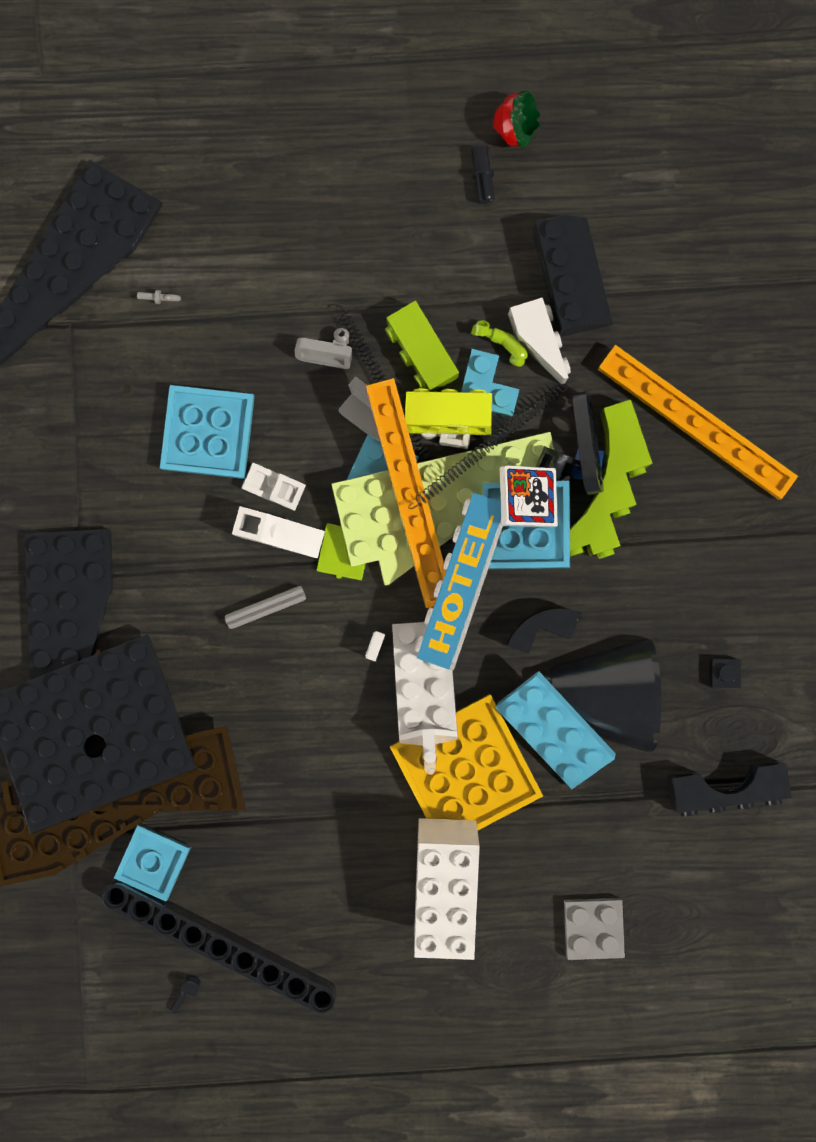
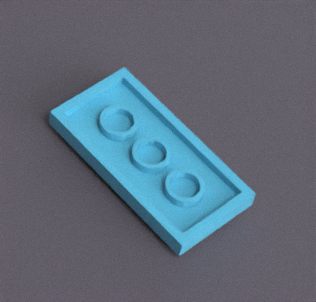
[495,671,616,789]

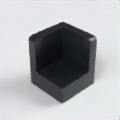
[536,446,581,481]

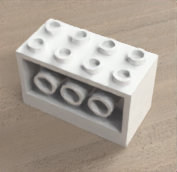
[414,818,479,960]

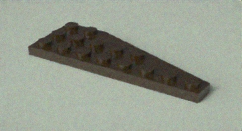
[0,797,160,887]

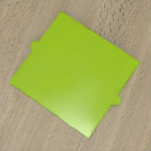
[317,523,366,581]

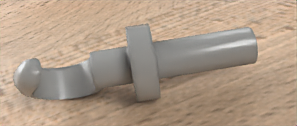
[137,290,181,304]

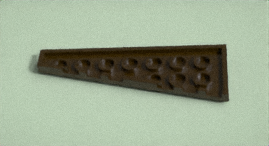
[1,726,246,811]

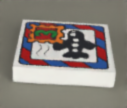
[500,466,558,527]

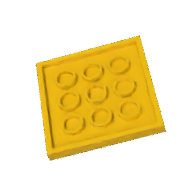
[390,694,543,831]

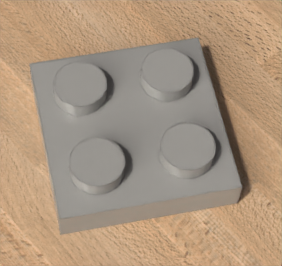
[564,898,625,960]

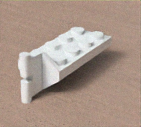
[392,622,457,774]

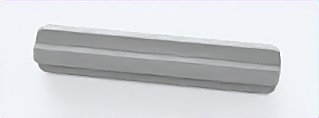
[225,586,306,629]

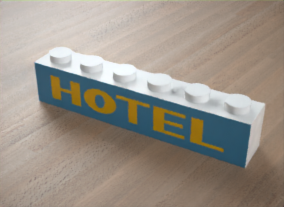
[415,493,503,670]

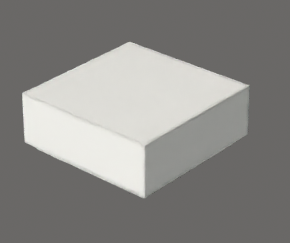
[365,631,385,661]

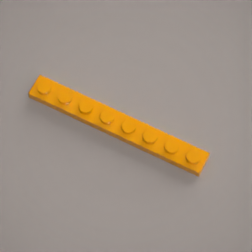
[598,345,798,500]
[365,378,446,608]

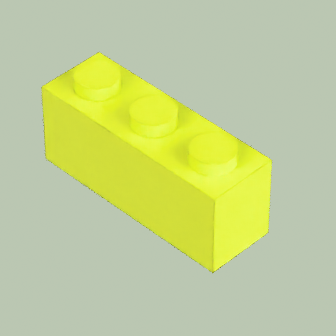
[405,388,492,435]

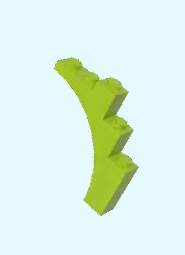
[570,400,653,559]

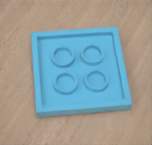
[160,385,255,479]
[483,481,570,569]

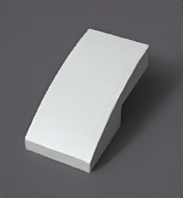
[241,463,306,511]

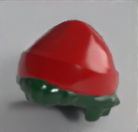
[493,90,541,148]

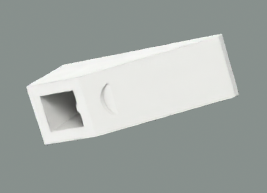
[508,298,571,384]
[232,506,325,558]

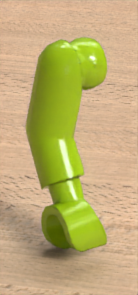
[471,320,528,367]

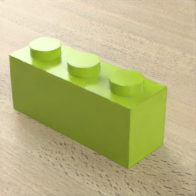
[385,300,459,392]

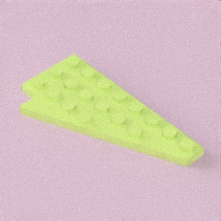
[331,432,554,585]

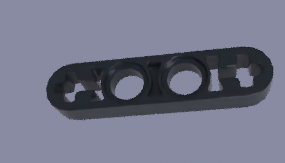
[572,391,604,495]

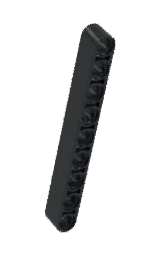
[102,880,337,1014]

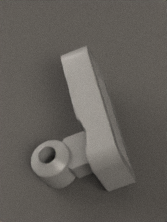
[295,328,352,369]

